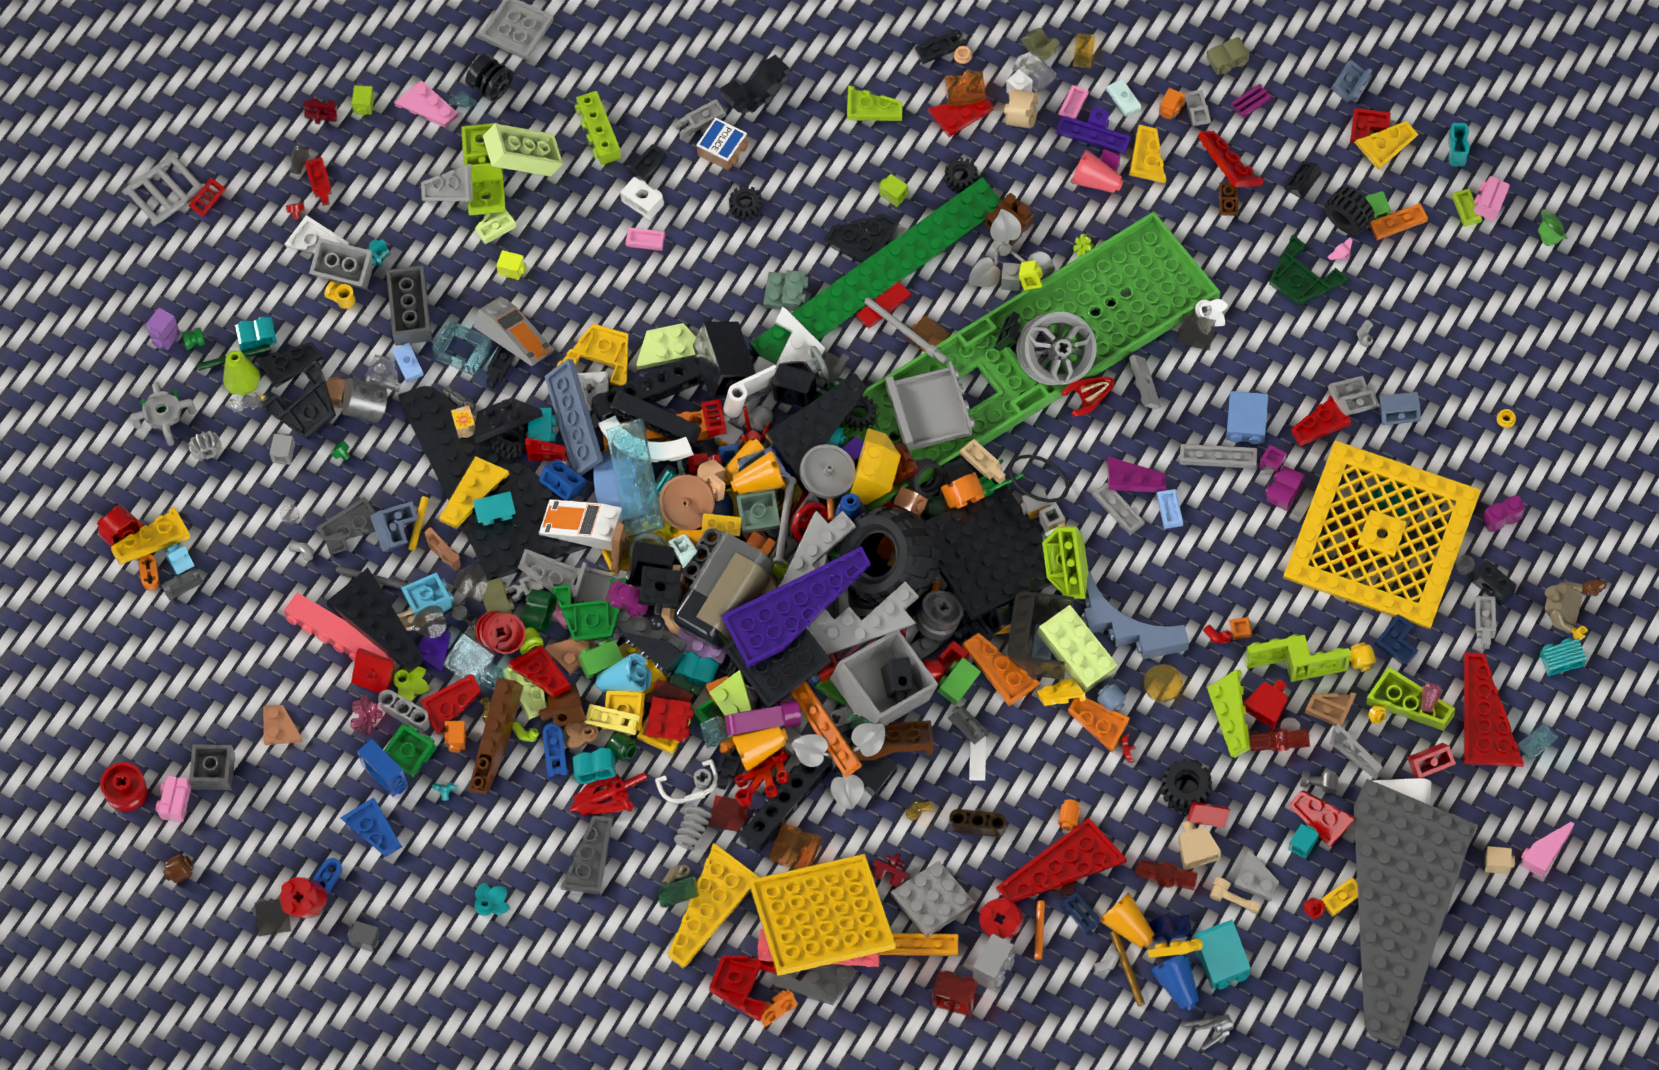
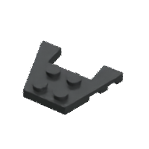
[772,964,856,1005]

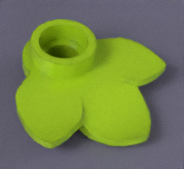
[393,666,430,702]

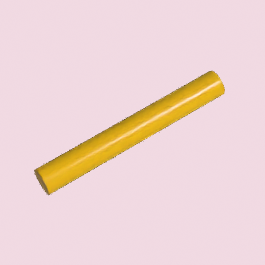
[408,497,429,551]

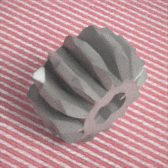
[189,431,222,461]

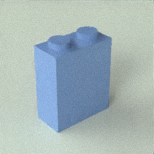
[1226,391,1268,444]

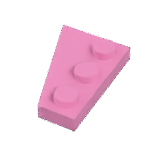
[395,80,459,128]

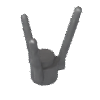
[1180,1014,1233,1050]

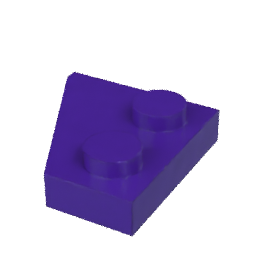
[416,622,452,674]

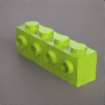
[574,91,622,165]

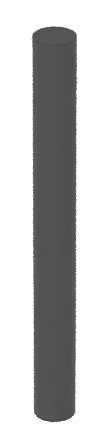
[336,565,408,590]

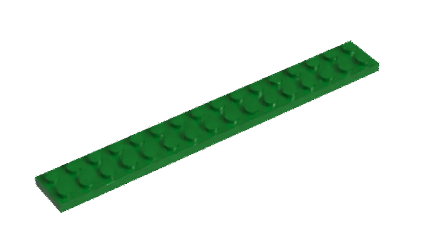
[749,177,1001,365]

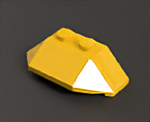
[849,428,901,506]

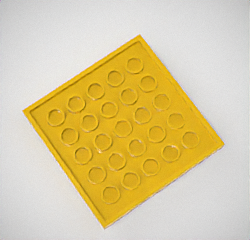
[749,854,896,976]

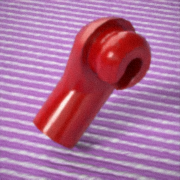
[1203,624,1232,644]

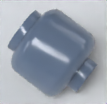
[1097,683,1126,712]

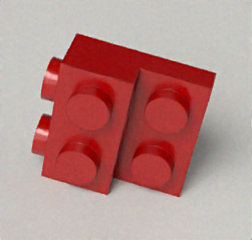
[645,697,694,743]

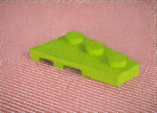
[847,85,902,121]

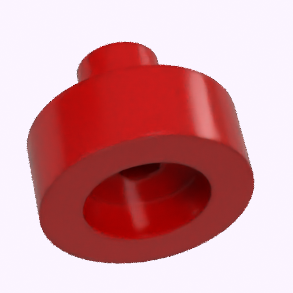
[286,203,305,219]
[1304,897,1325,919]

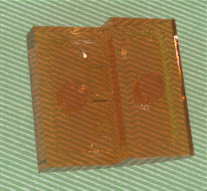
[945,71,986,106]
[769,824,822,870]

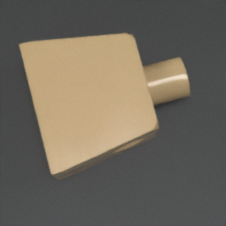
[1178,821,1221,871]

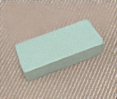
[668,534,697,568]

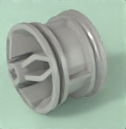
[1017,312,1096,385]

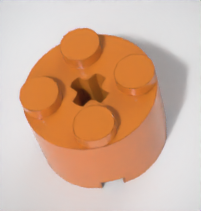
[941,472,985,509]

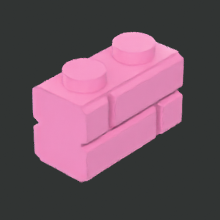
[1473,176,1510,221]
[156,776,191,822]

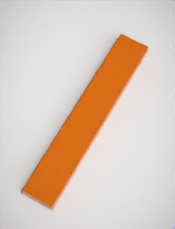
[791,682,862,778]

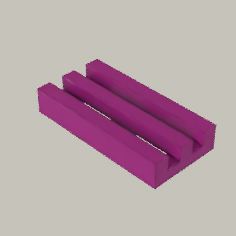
[1231,84,1272,118]

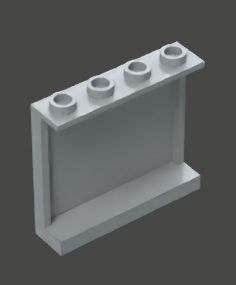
[885,361,975,452]

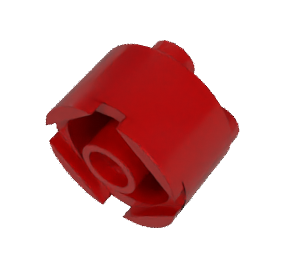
[97,505,143,547]
[280,877,327,918]
[980,898,1023,939]

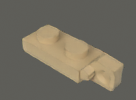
[960,439,1006,484]

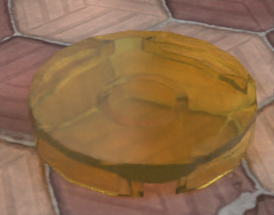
[1144,664,1183,703]

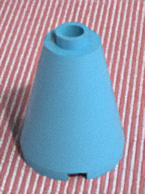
[596,653,651,692]

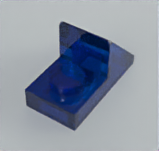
[1149,913,1192,942]

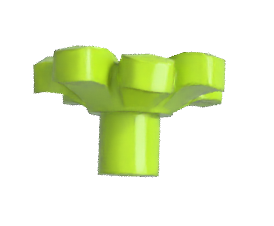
[1073,234,1094,257]

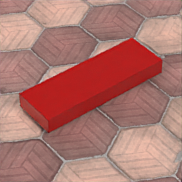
[856,281,911,329]

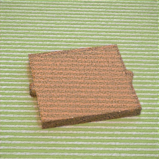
[905,316,950,352]

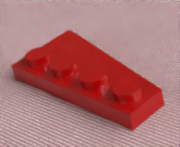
[1197,131,1264,187]

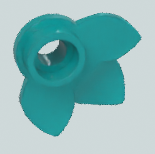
[474,883,510,916]

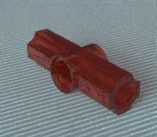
[1249,729,1310,752]
[1135,859,1198,891]

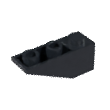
[623,632,685,673]

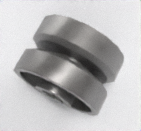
[915,590,963,641]

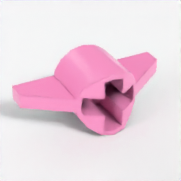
[1328,238,1353,260]

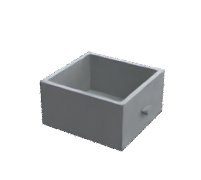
[830,631,938,726]

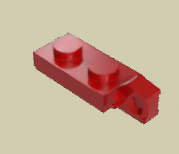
[305,157,332,206]

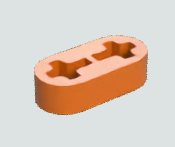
[139,554,160,590]

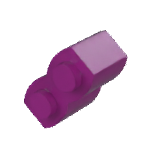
[1265,466,1304,511]
[1482,496,1525,532]

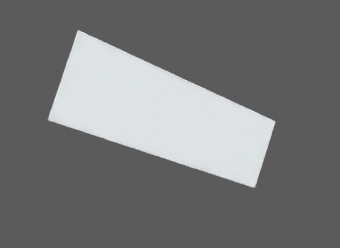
[969,736,986,781]

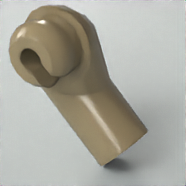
[662,865,690,887]

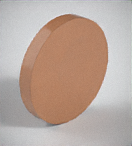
[659,474,715,530]

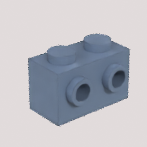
[1379,392,1421,425]

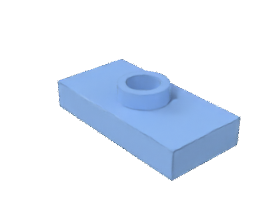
[392,343,424,383]
[1157,489,1183,529]

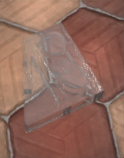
[364,354,401,392]

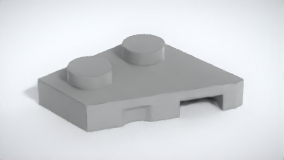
[1234,851,1279,901]

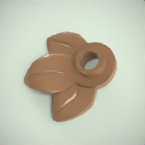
[563,721,599,749]

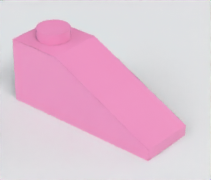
[1521,822,1574,878]

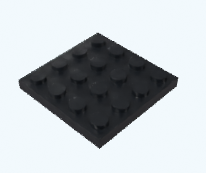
[723,628,832,708]

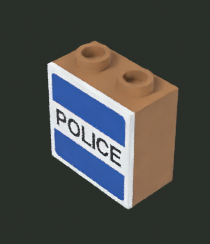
[697,118,749,171]

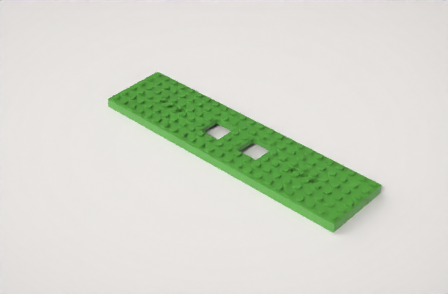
[834,211,1220,511]

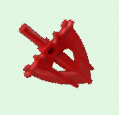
[569,772,647,817]

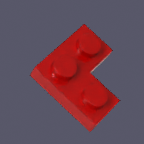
[1350,108,1391,144]

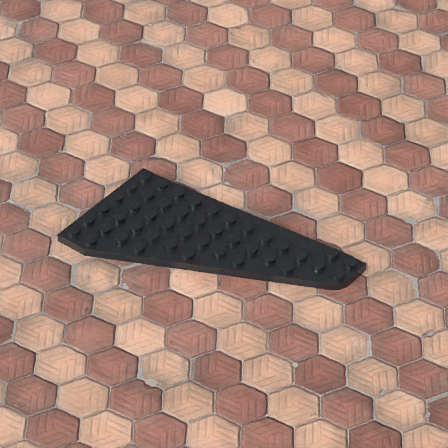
[398,386,591,581]

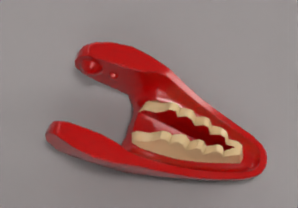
[1060,377,1115,417]

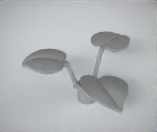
[969,209,1055,287]
[792,723,885,809]

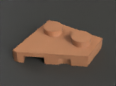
[425,527,461,571]
[263,705,302,745]

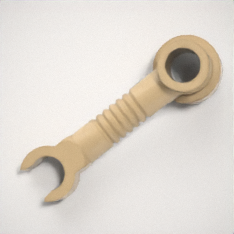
[1210,877,1261,914]

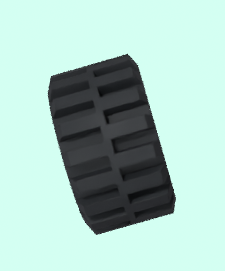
[1324,186,1375,236]
[1161,759,1212,814]

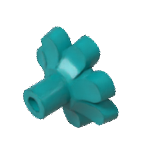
[432,783,458,800]

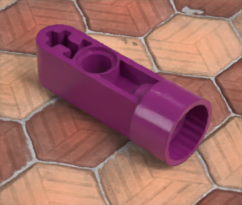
[724,699,801,735]

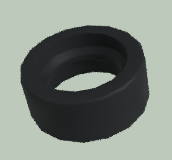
[907,458,946,497]

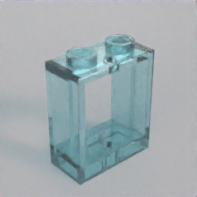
[432,321,492,376]

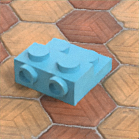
[401,572,454,618]

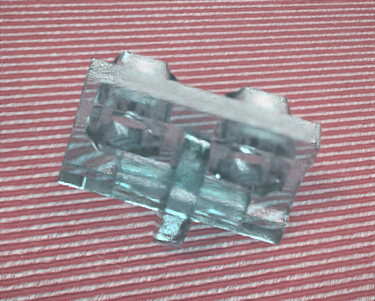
[1518,723,1558,760]

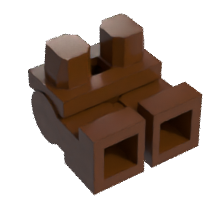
[985,193,1035,246]

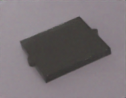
[1178,313,1216,350]
[255,898,291,937]

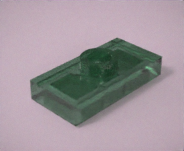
[657,876,699,908]

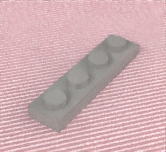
[1180,444,1257,469]

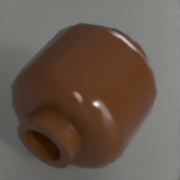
[163,854,194,884]

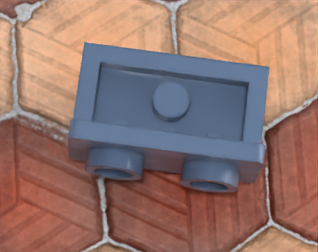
[1331,60,1372,102]

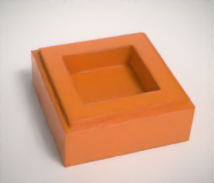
[1229,617,1252,640]

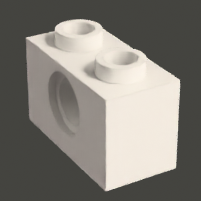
[620,177,664,220]

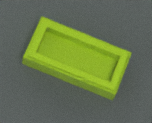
[1452,188,1482,227]

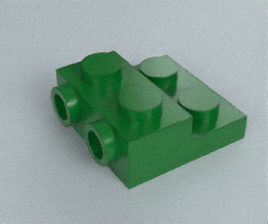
[384,724,437,777]

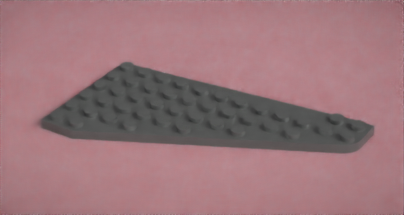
[1354,779,1478,1049]

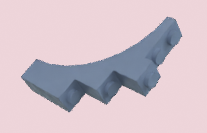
[1081,571,1189,659]

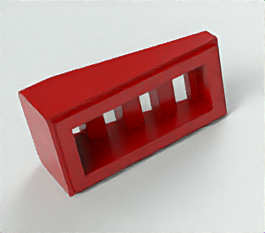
[188,177,226,217]
[701,399,727,437]

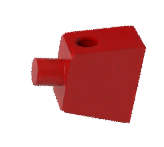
[1243,680,1288,729]

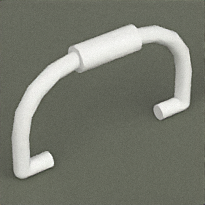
[655,759,718,804]

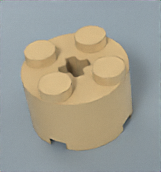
[1004,89,1039,128]

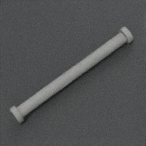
[773,477,797,565]

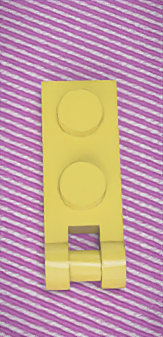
[584,704,640,735]

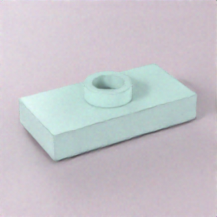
[1106,79,1141,117]

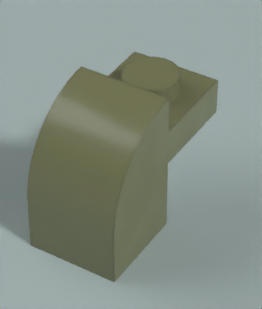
[1020,27,1060,62]

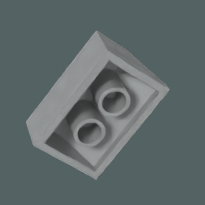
[309,238,372,290]

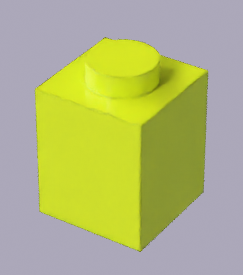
[496,250,527,280]

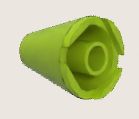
[223,350,261,396]

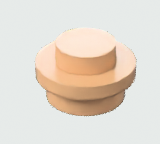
[954,46,972,64]

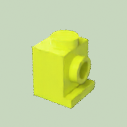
[1019,260,1042,290]

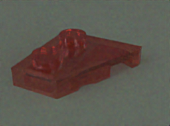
[893,443,920,486]

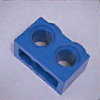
[539,459,586,501]

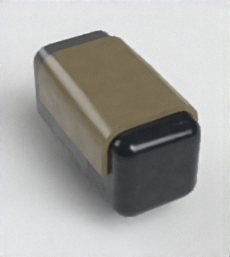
[673,528,775,650]

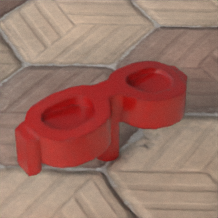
[1122,734,1136,763]

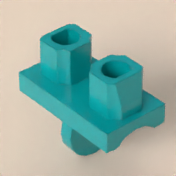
[366,239,391,267]

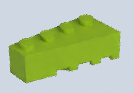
[1367,666,1455,731]

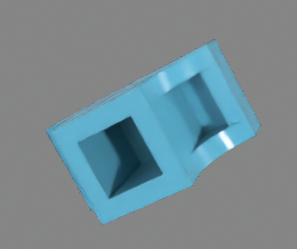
[164,544,195,575]

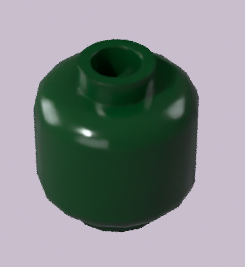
[607,732,637,761]

